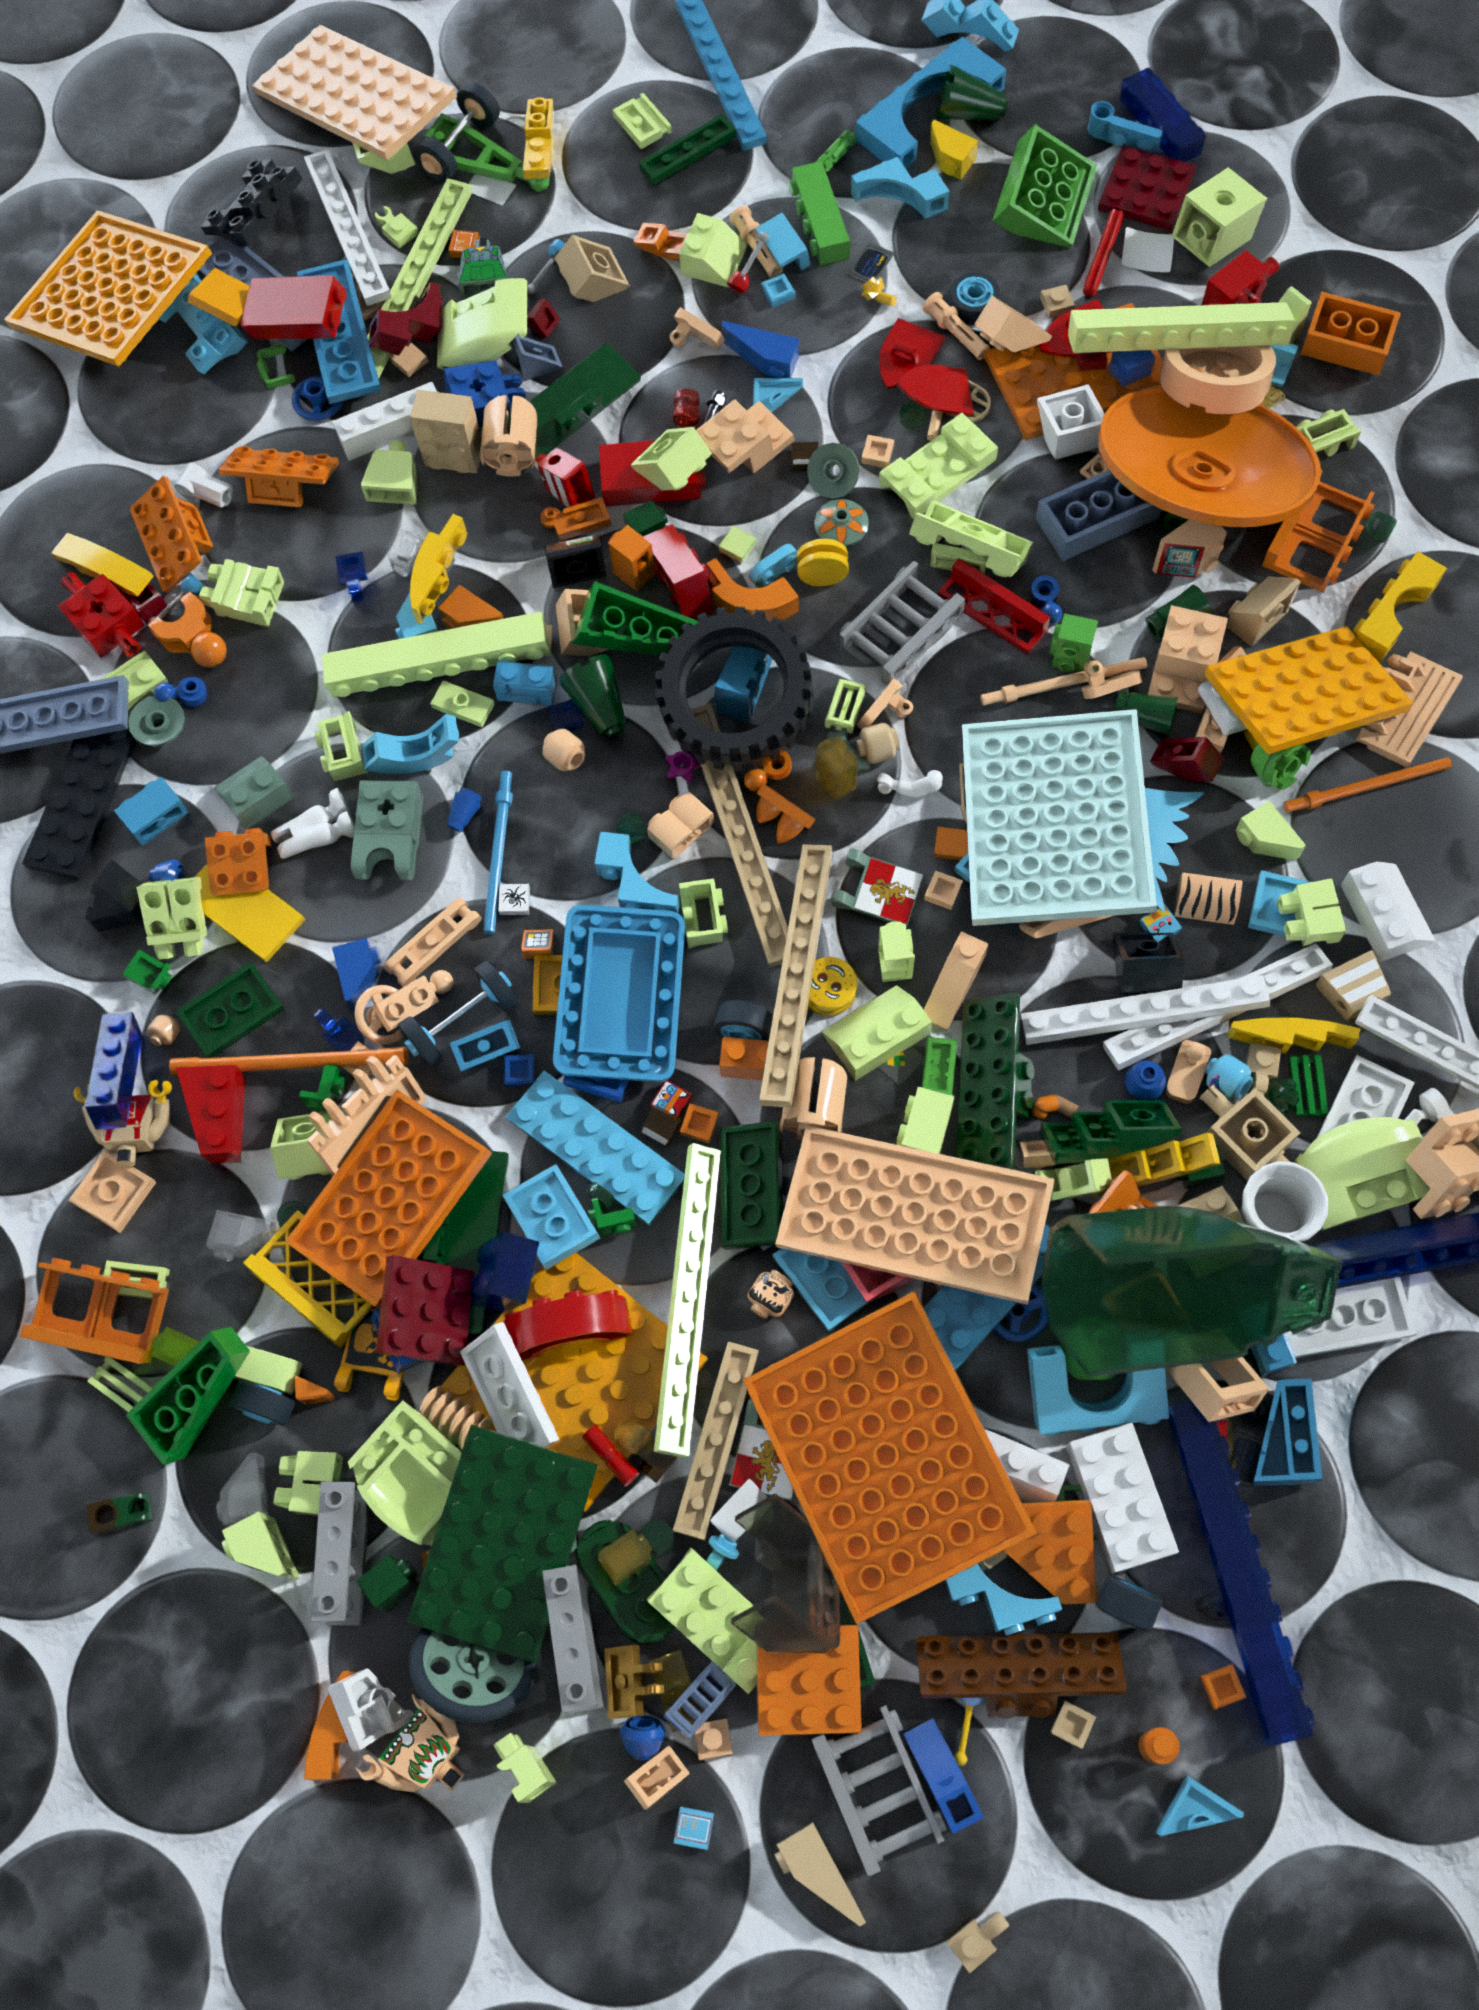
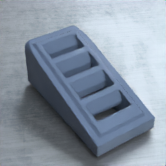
[663,1662,736,1741]

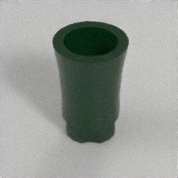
[1145,585,1212,641]
[1115,692,1178,736]

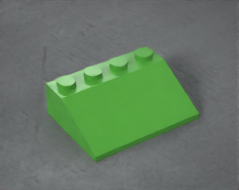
[993,124,1097,248]

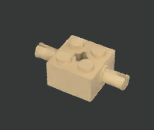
[1200,1085,1300,1182]

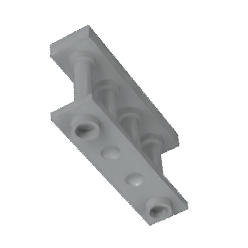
[839,561,965,686]
[311,1482,369,1626]
[542,1565,605,1714]
[812,1706,947,1876]

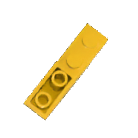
[523,97,554,179]
[410,514,467,624]

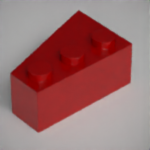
[643,524,715,620]
[175,1065,245,1164]

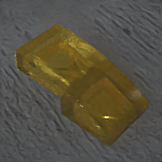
[649,1650,702,1733]

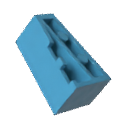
[713,646,773,723]
[1253,1378,1322,1486]

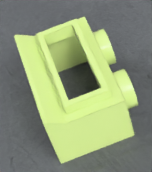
[1296,409,1361,456]
[314,711,367,782]
[679,878,728,949]
[878,922,915,982]
[1035,1158,1112,1201]

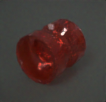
[673,389,700,427]

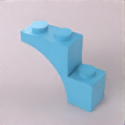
[921,0,1019,52]
[851,157,949,219]
[595,832,680,914]
[944,1564,1062,1636]

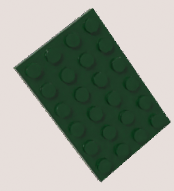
[407,1424,598,1663]

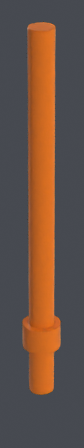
[1283,757,1452,813]

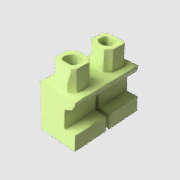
[1277,879,1346,946]
[274,1451,343,1516]
[493,1733,557,1803]

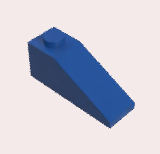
[721,321,799,378]

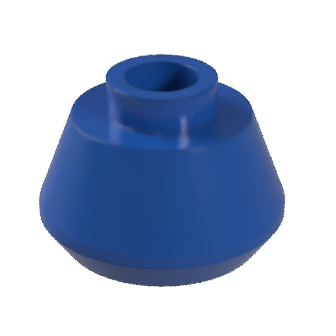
[149,859,185,882]
[1125,1060,1167,1100]
[619,1716,666,1760]

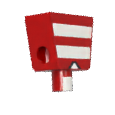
[534,448,596,508]

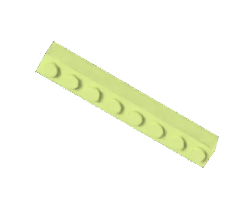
[1068,302,1295,353]
[322,612,551,697]

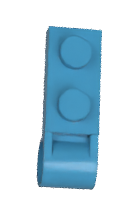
[1088,101,1162,154]

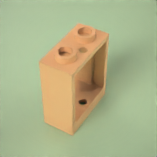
[1164,1331,1269,1422]

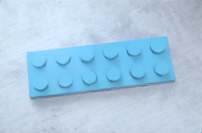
[506,1071,685,1227]

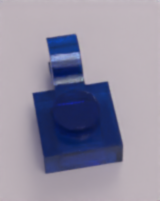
[335,551,368,603]
[314,1008,366,1052]

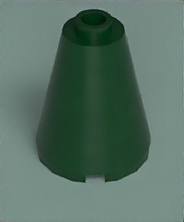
[935,64,1009,121]
[559,654,626,738]

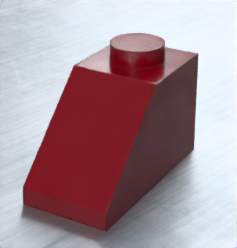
[1149,737,1224,782]

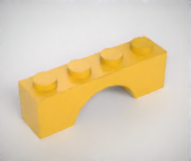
[1353,551,1447,663]

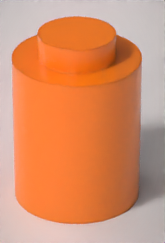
[1139,1727,1180,1764]

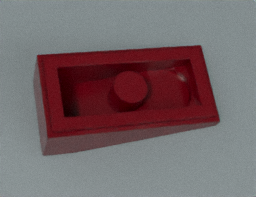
[120,583,168,624]

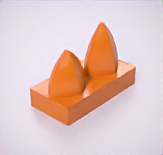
[756,784,816,844]

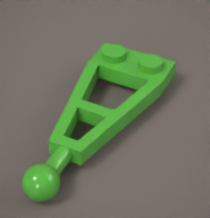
[425,113,549,192]

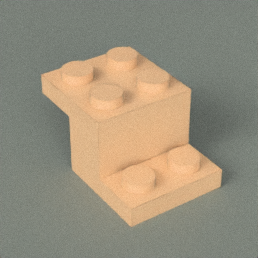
[696,399,795,473]
[1148,605,1228,714]
[1405,1109,1479,1219]

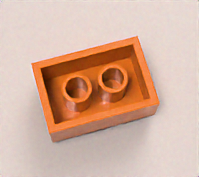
[1301,291,1401,376]

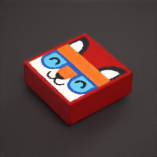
[650,1080,692,1118]

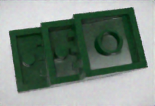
[1040,1100,1182,1164]

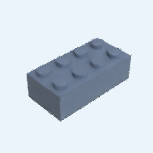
[1036,470,1162,562]

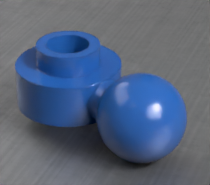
[1030,575,1063,626]
[153,677,207,707]

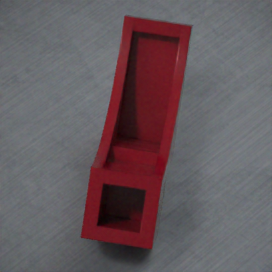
[369,282,443,356]

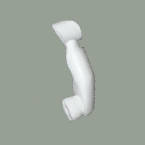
[877,770,943,798]

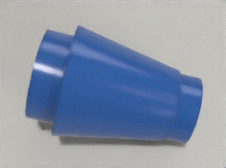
[446,787,482,833]

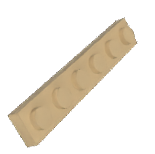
[673,1342,759,1541]

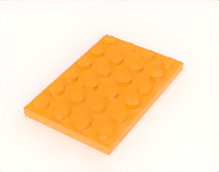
[1204,626,1413,755]

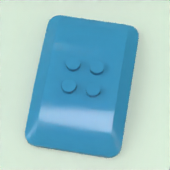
[553,904,685,1082]

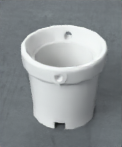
[1239,1161,1328,1250]

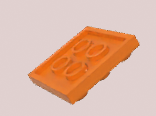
[756,1625,862,1736]

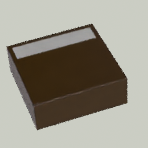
[791,442,819,471]
[640,1105,682,1147]

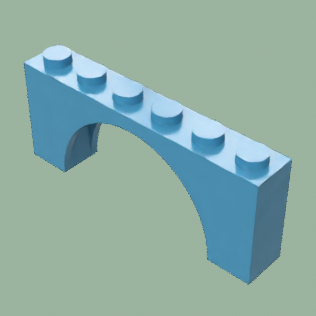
[856,36,1006,169]

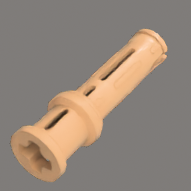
[729,206,783,278]
[922,292,990,360]

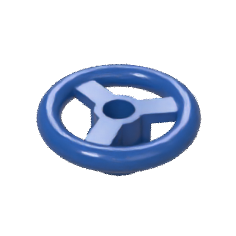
[291,376,344,421]
[993,1284,1050,1342]

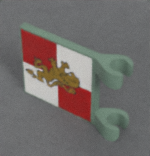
[832,848,924,928]
[729,1399,794,1501]

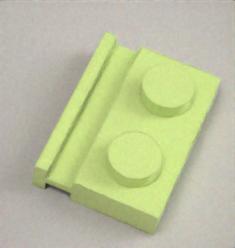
[613,93,672,149]
[100,650,169,710]

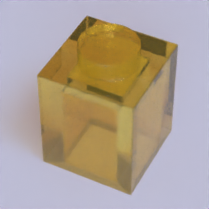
[597,1529,652,1586]

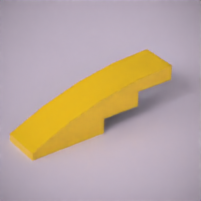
[51,533,154,597]
[1226,1018,1361,1054]
[1092,1132,1220,1196]

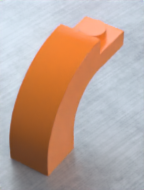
[706,558,799,622]

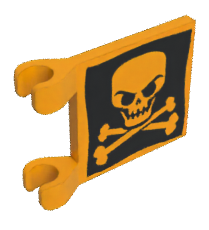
[334,1307,404,1401]

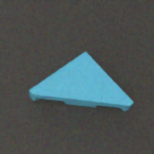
[753,378,803,413]
[1155,1776,1245,1836]

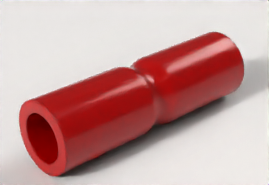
[582,1425,639,1487]

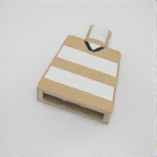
[1315,950,1391,1021]

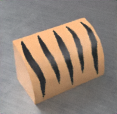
[1174,872,1242,925]

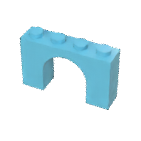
[1027,1333,1169,1436]

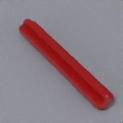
[1082,209,1124,297]

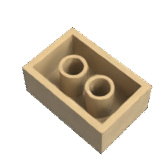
[410,390,482,473]

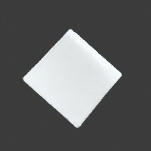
[1122,227,1174,272]

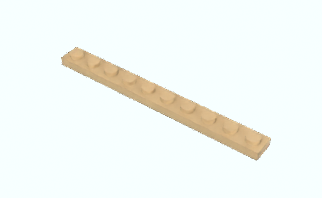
[690,703,788,968]
[759,844,833,1108]

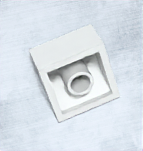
[1037,384,1105,460]

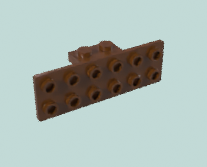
[916,1632,1127,1719]

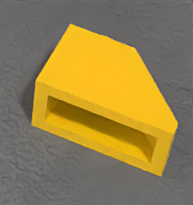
[930,120,978,180]

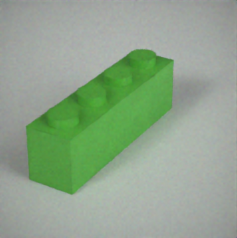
[788,161,850,266]

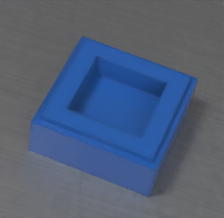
[504,1054,535,1087]

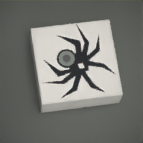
[498,884,530,915]

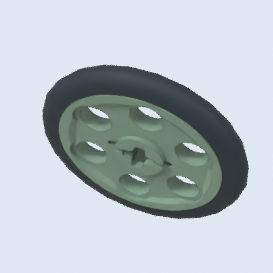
[409,1628,536,1723]

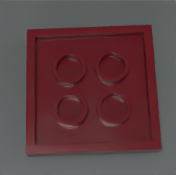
[1098,145,1197,231]
[376,1255,474,1366]

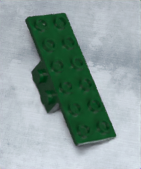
[507,343,641,473]
[957,993,1034,1170]
[420,1151,509,1335]

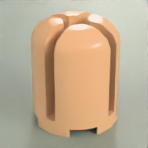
[480,395,537,477]
[779,1057,847,1141]

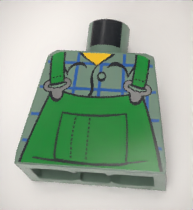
[458,238,508,300]

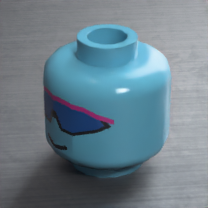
[1205,1054,1253,1100]

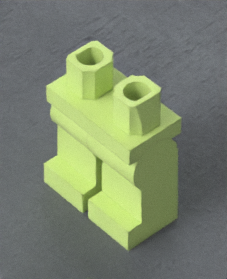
[199,559,284,627]
[137,877,208,960]

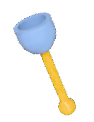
[954,1698,984,1766]

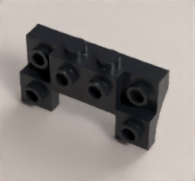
[200,159,303,246]

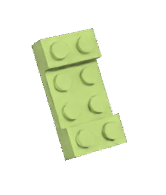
[879,413,998,519]
[909,501,1033,577]
[646,1548,777,1694]

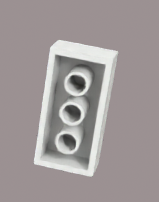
[1066,1423,1179,1575]

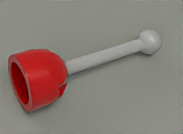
[727,232,769,294]

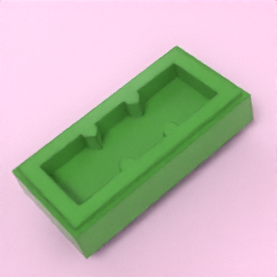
[922,1037,957,1096]

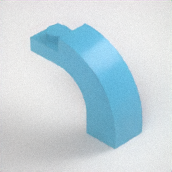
[362,714,459,774]

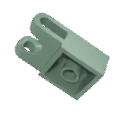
[351,780,423,880]

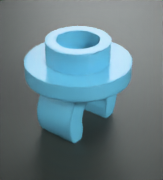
[706,1534,739,1570]

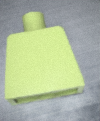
[361,440,417,505]

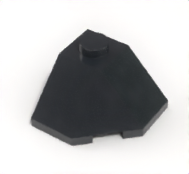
[85,860,143,932]

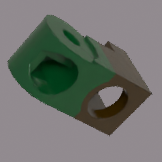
[86,1493,153,1537]

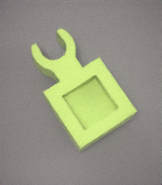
[375,206,419,249]

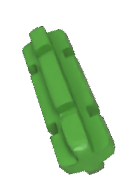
[817,130,856,172]

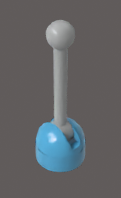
[527,239,565,295]
[148,573,204,623]

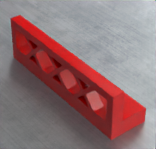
[937,558,1050,655]

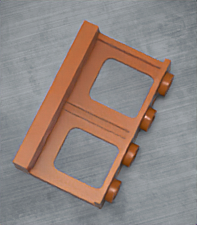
[1262,470,1375,593]
[20,1258,169,1364]

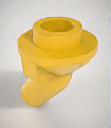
[860,276,897,307]

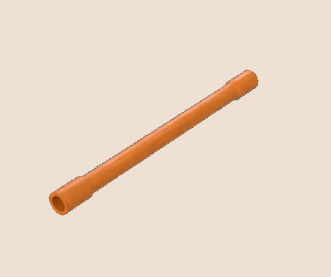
[169,1047,409,1076]

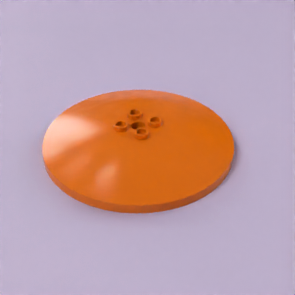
[1098,385,1321,527]

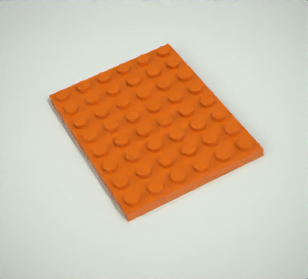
[743,1292,1037,1624]

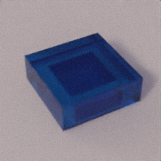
[548,699,584,731]

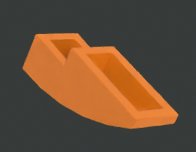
[304,1671,356,1780]

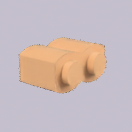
[647,792,714,859]

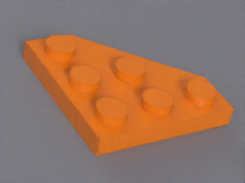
[1004,1500,1097,1605]

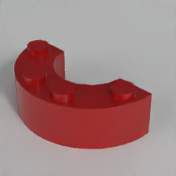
[503,1290,634,1361]

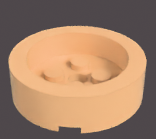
[1160,345,1276,414]

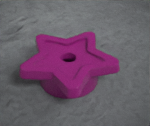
[665,750,701,782]

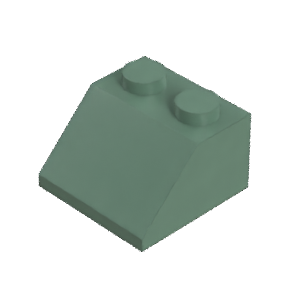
[214,756,293,830]

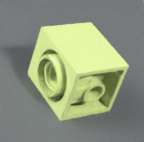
[1172,167,1267,267]

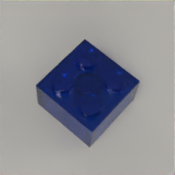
[470,1232,539,1312]

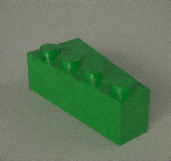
[572,582,699,656]
[126,1327,250,1465]

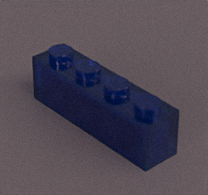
[1119,67,1206,162]
[85,1011,143,1130]

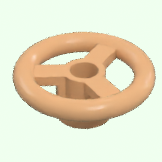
[354,985,404,1044]

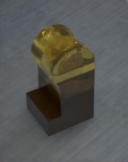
[615,1420,677,1483]

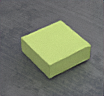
[719,526,757,563]

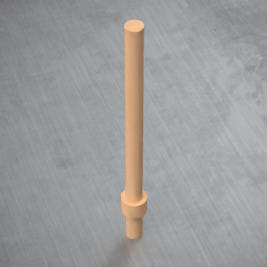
[980,657,1147,706]

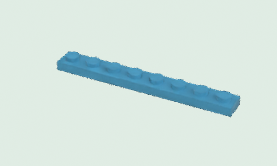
[675,0,767,151]

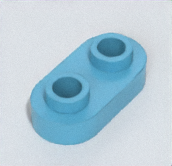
[749,544,797,587]

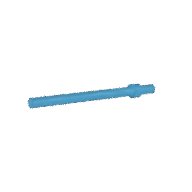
[483,771,513,935]

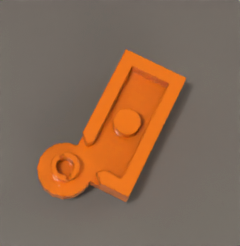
[540,497,611,541]

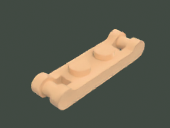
[383,898,482,987]

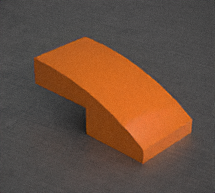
[633,223,688,261]

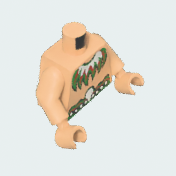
[356,1694,465,1792]

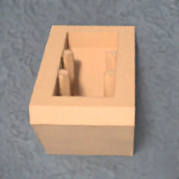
[624,1746,690,1810]

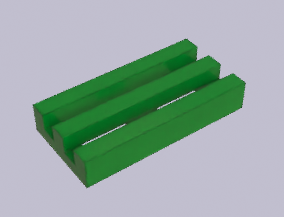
[1288,1055,1328,1118]

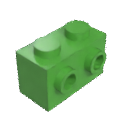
[1049,613,1098,672]

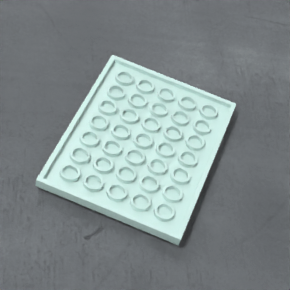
[962,709,1157,926]

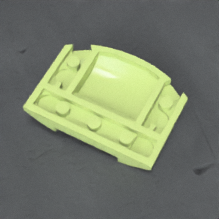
[437,278,527,371]
[1295,1117,1430,1230]
[348,1401,462,1546]

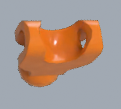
[147,592,227,668]

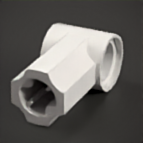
[174,463,233,508]

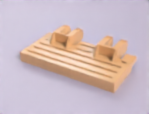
[1356,651,1463,768]
[307,1055,427,1177]

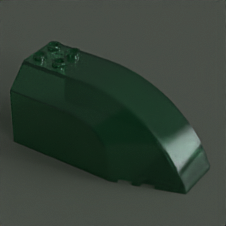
[1041,1206,1342,1378]

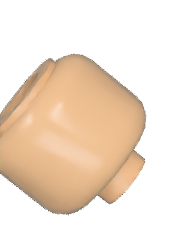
[147,1015,180,1046]

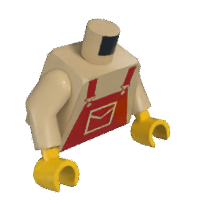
[74,1080,172,1167]

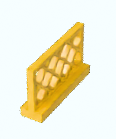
[243,1210,374,1348]

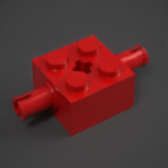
[1202,250,1280,305]
[58,572,145,658]

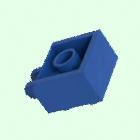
[444,360,527,429]

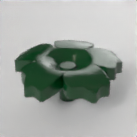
[1264,1078,1300,1114]

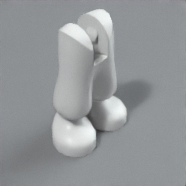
[270,788,355,859]

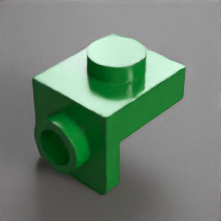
[122,949,173,994]
[299,1065,345,1112]
[588,1198,637,1236]

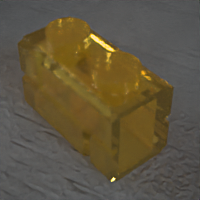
[816,737,858,801]

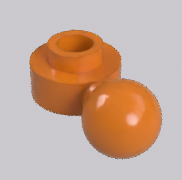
[744,749,792,792]

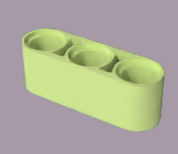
[233,1346,303,1395]

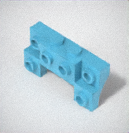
[159,274,248,374]

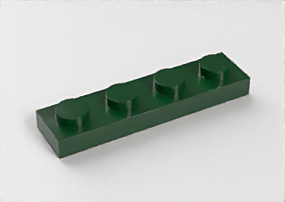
[639,113,737,186]

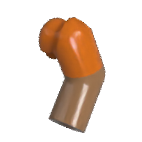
[1032,1094,1079,1119]

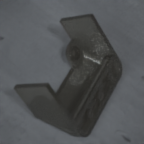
[731,1493,840,1654]

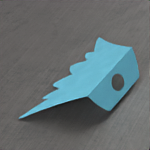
[1145,788,1204,913]

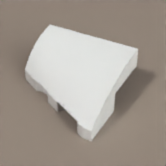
[327,1668,414,1752]

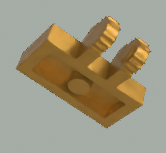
[605,1645,664,1719]

